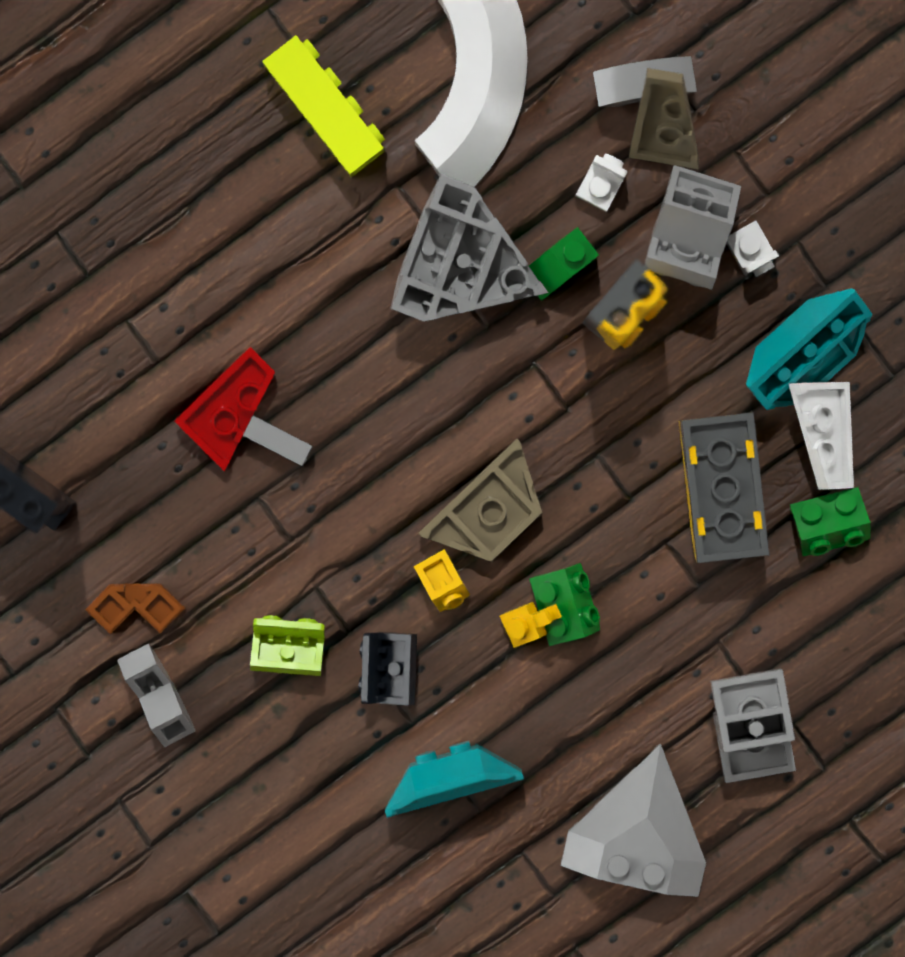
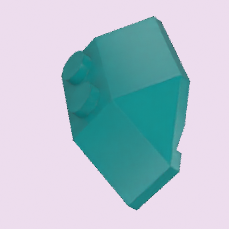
[746,288,872,410]
[385,741,524,818]

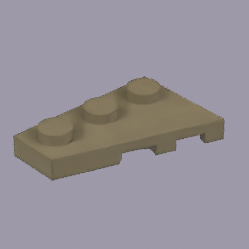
[629,68,700,169]

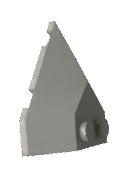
[390,174,548,322]
[561,744,706,897]

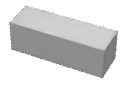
[243,416,313,466]

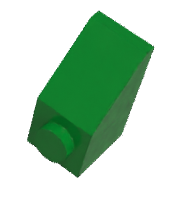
[529,227,599,301]

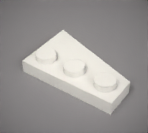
[789,382,854,490]

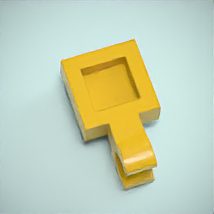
[500,602,562,648]

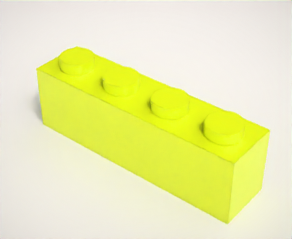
[262,35,385,178]

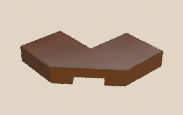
[85,583,186,634]

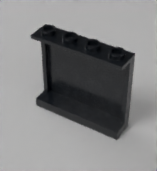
[0,447,76,534]

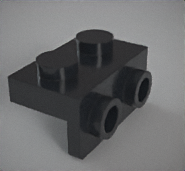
[358,632,417,706]

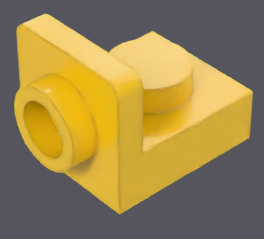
[414,549,470,612]

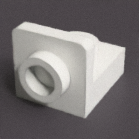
[575,153,628,212]
[726,221,779,277]

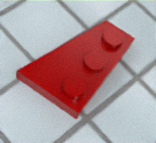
[174,346,275,472]

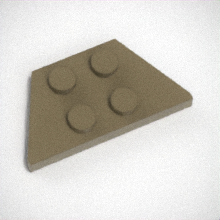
[419,439,542,562]

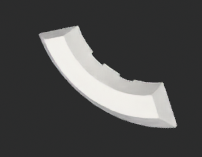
[415,0,528,187]

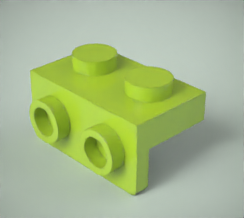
[250,615,325,676]

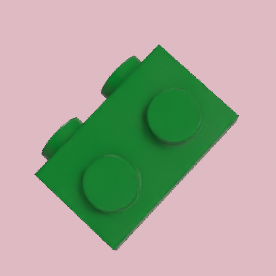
[790,487,871,556]
[529,563,600,646]

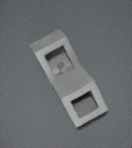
[593,56,697,107]
[117,643,196,748]

